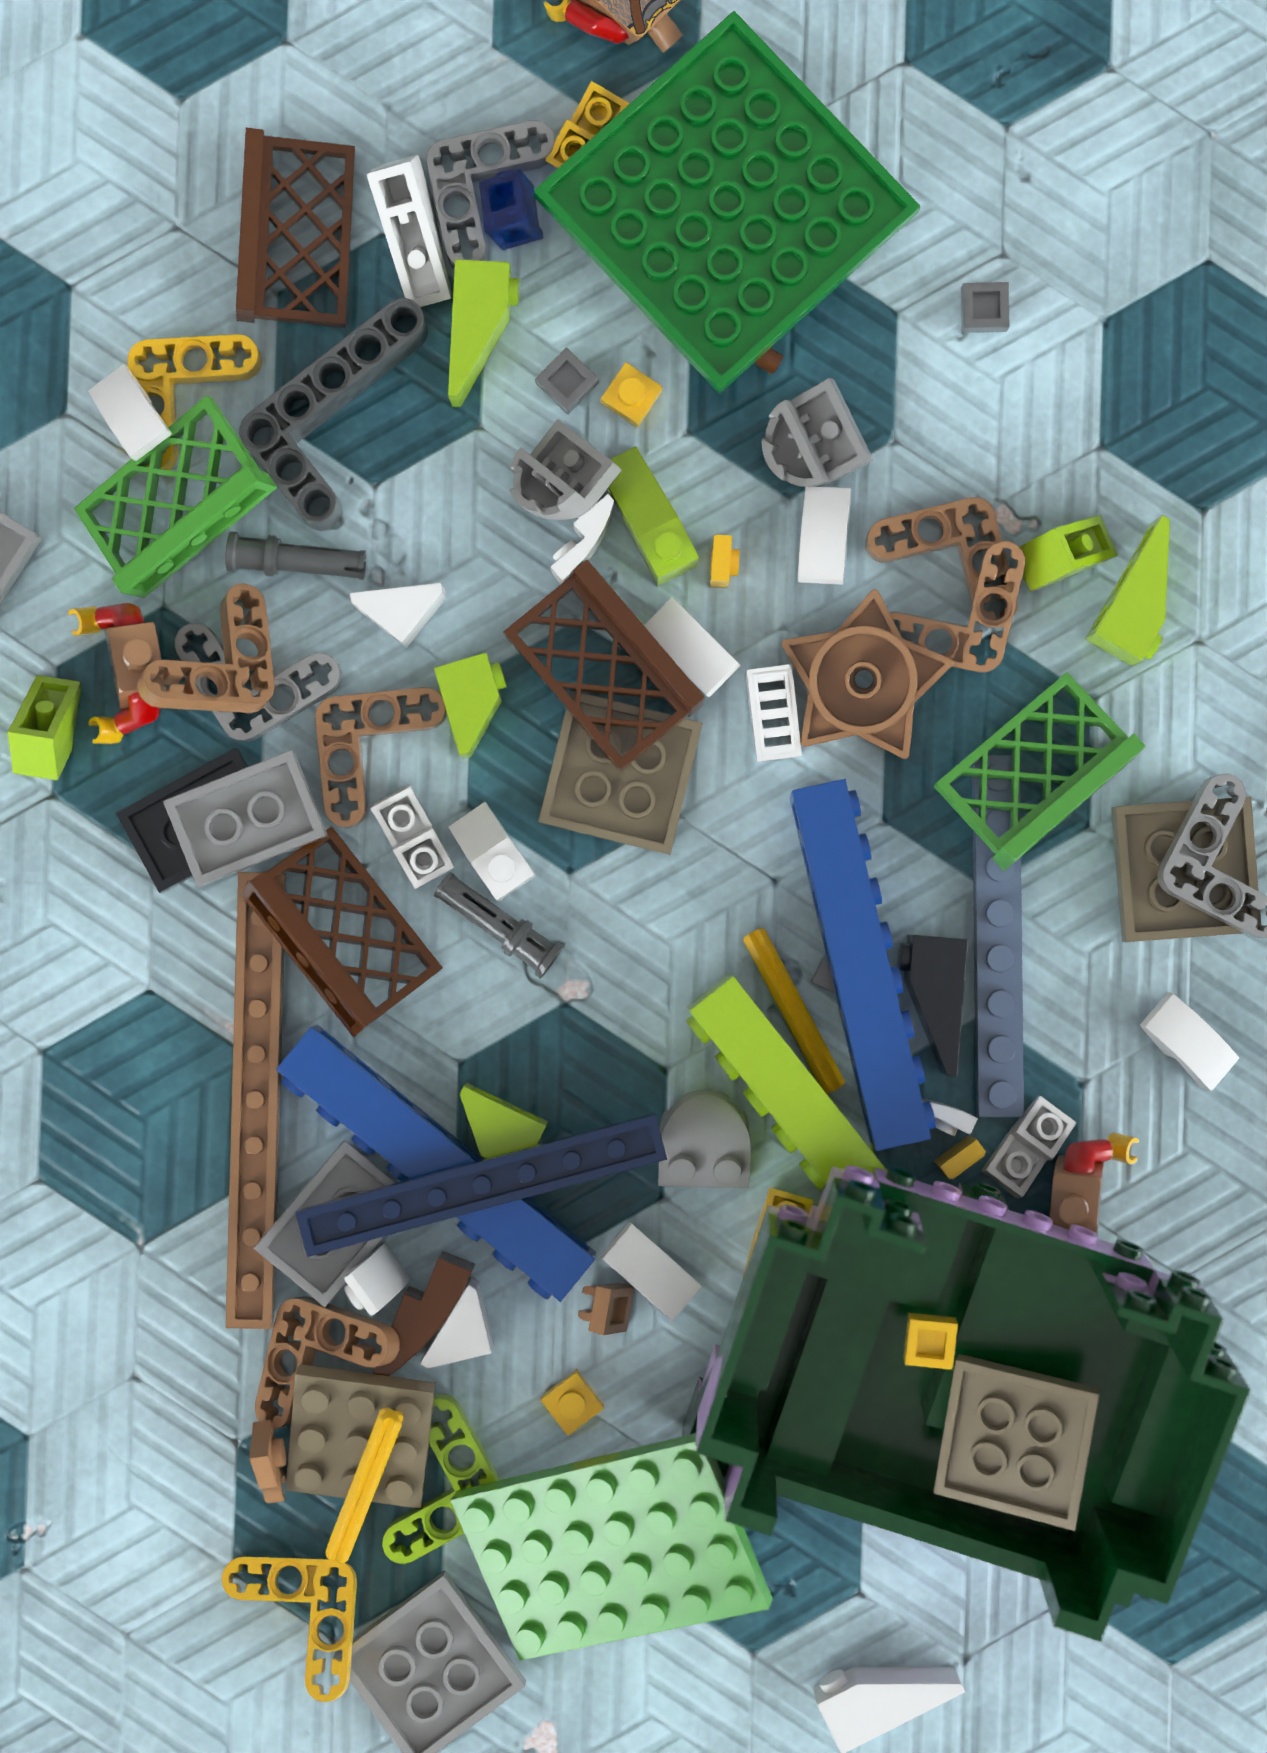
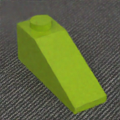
[448,259,520,407]
[607,446,699,587]
[1085,515,1170,666]

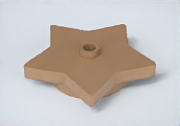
[781,589,953,759]

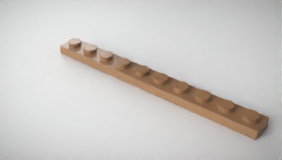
[225,872,286,1329]

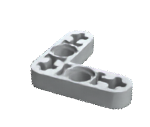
[426,120,555,268]
[175,623,342,742]
[1157,774,1267,938]

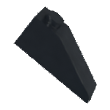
[897,934,968,1077]

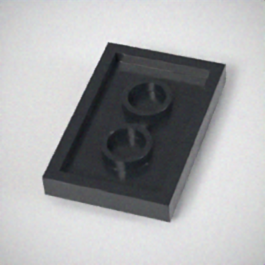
[116,748,248,893]

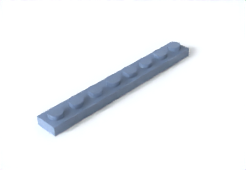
[972,755,1024,1117]

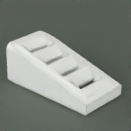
[745,664,802,762]

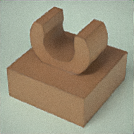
[578,1282,634,1335]

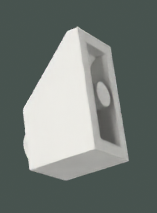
[448,802,537,901]

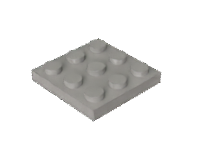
[333,1570,526,1753]

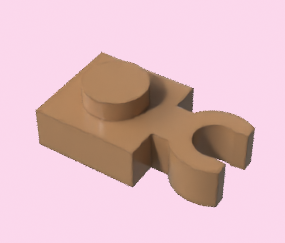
[249,1420,287,1504]

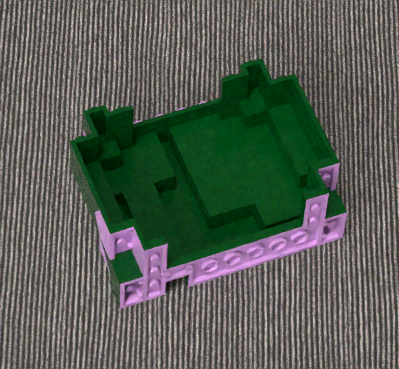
[682,1166,1251,1642]

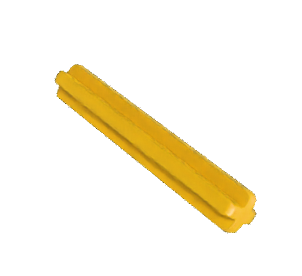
[743,928,845,1094]
[325,1407,404,1564]

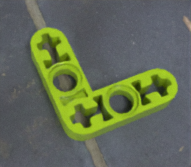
[382,1393,500,1564]

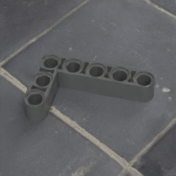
[239,298,428,531]

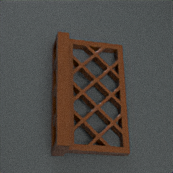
[236,128,355,328]
[503,560,705,772]
[241,826,443,1037]

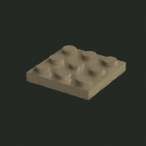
[538,690,703,855]
[1111,797,1261,942]
[934,1354,1101,1531]
[286,1364,436,1509]

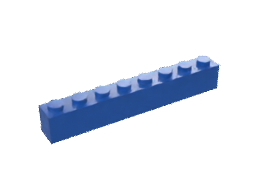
[790,779,936,1152]
[276,1024,596,1302]

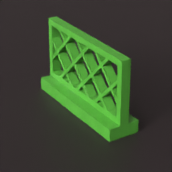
[74,395,277,598]
[934,672,1146,871]

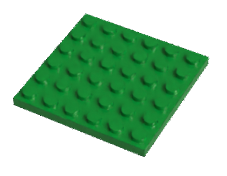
[533,11,921,394]

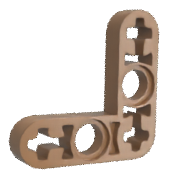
[865,497,1018,628]
[889,541,1025,672]
[137,583,275,713]
[315,687,447,828]
[255,1297,400,1429]

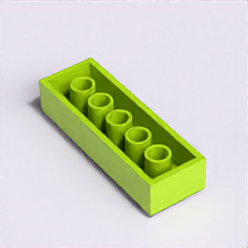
[686,974,887,1191]

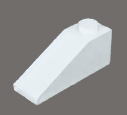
[366,154,452,307]
[813,1667,965,1753]

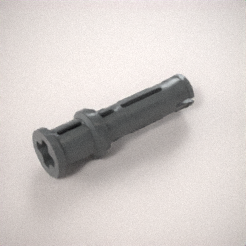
[225,531,366,580]
[434,872,564,979]

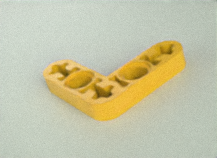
[127,334,262,470]
[222,1557,357,1702]

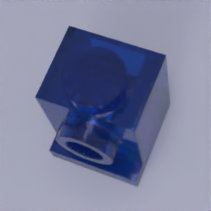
[479,169,544,251]

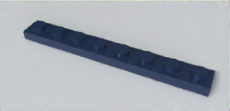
[295,1113,668,1257]

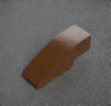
[372,1251,475,1376]

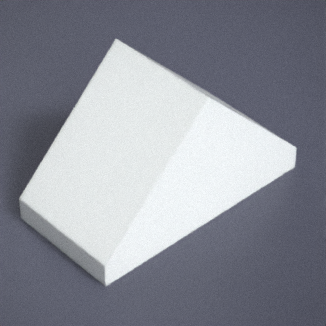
[350,583,446,648]
[420,1277,494,1369]

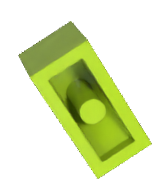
[1017,515,1118,592]
[434,653,507,759]
[7,675,82,780]
[459,1083,548,1158]

